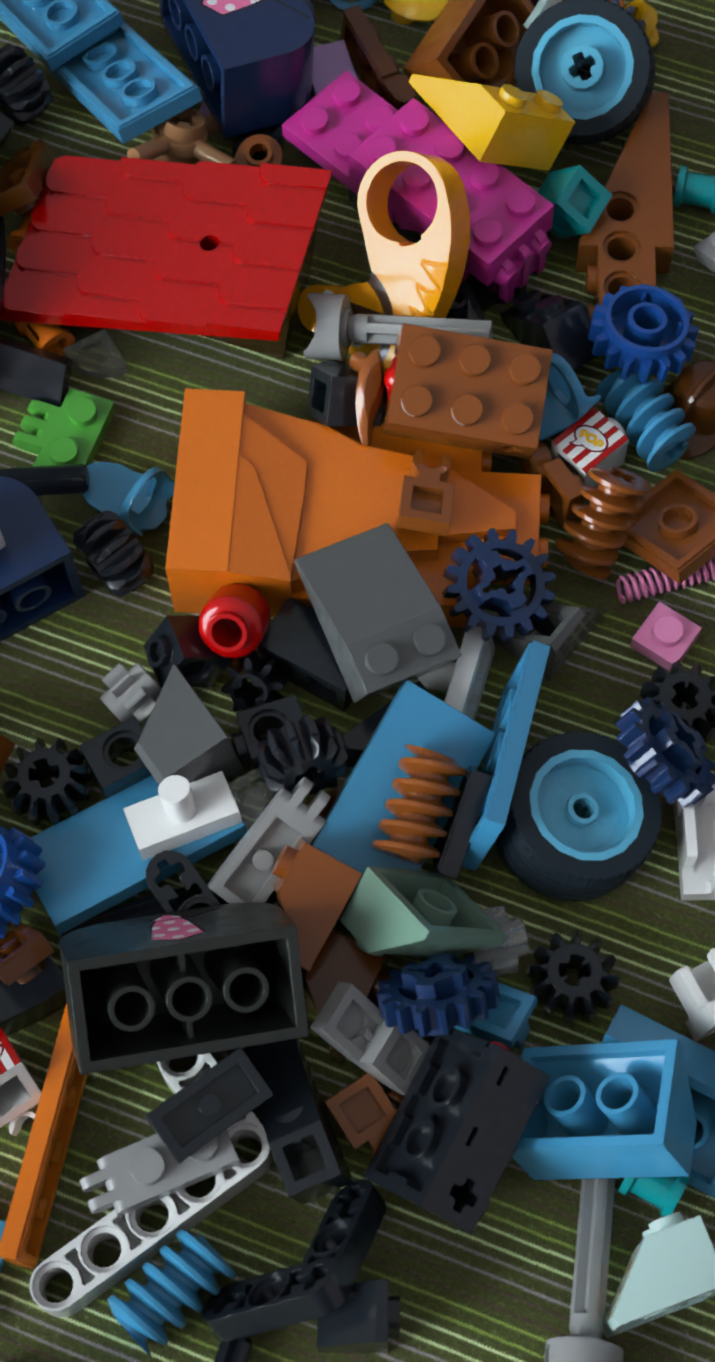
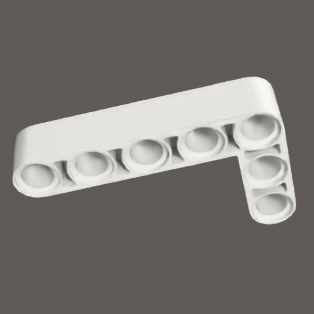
[30,1053,273,1318]

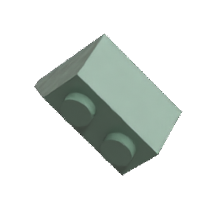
[340,866,508,959]

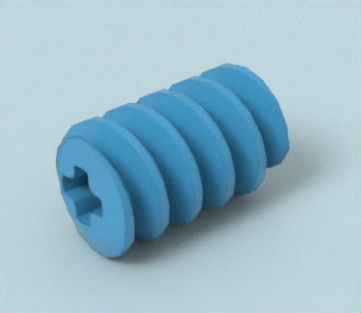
[595,369,696,472]
[107,1229,237,1359]

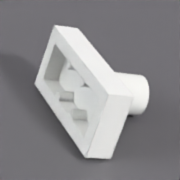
[418,625,496,721]
[123,771,243,861]

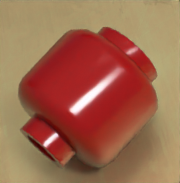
[199,583,271,659]

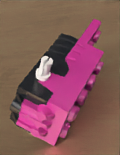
[282,70,554,313]

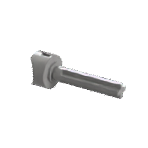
[303,292,493,361]
[544,1178,624,1362]

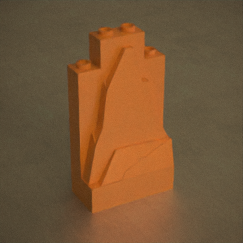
[165,388,550,627]

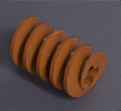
[555,467,652,579]
[371,744,468,865]

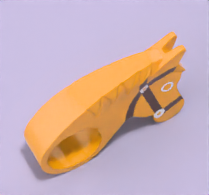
[297,151,470,374]

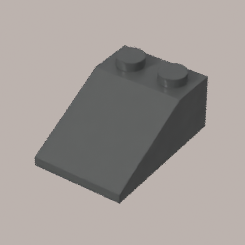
[294,523,462,703]

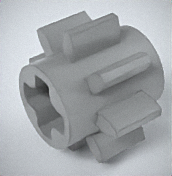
[100,663,162,725]

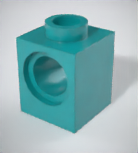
[538,165,613,239]

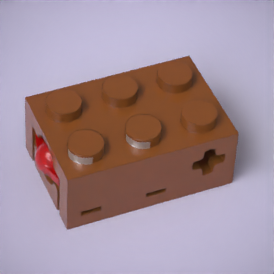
[381,323,553,459]

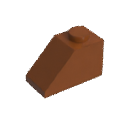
[271,838,362,971]

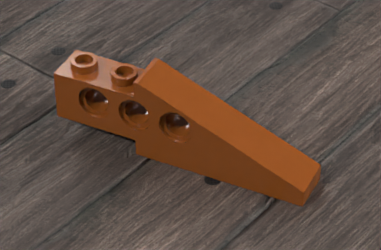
[575,92,674,323]

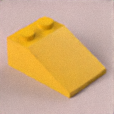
[408,74,575,171]

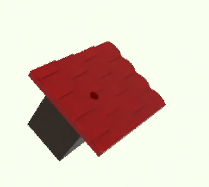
[0,155,333,359]

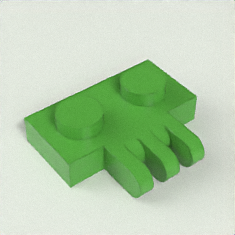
[12,388,116,467]

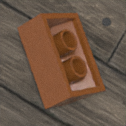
[402,0,535,88]

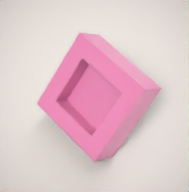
[630,601,702,672]

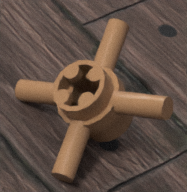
[127,107,238,165]

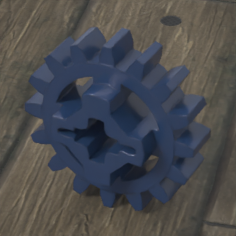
[442,528,556,642]
[615,697,715,808]
[376,953,500,1037]

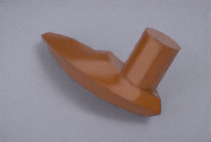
[349,348,384,446]

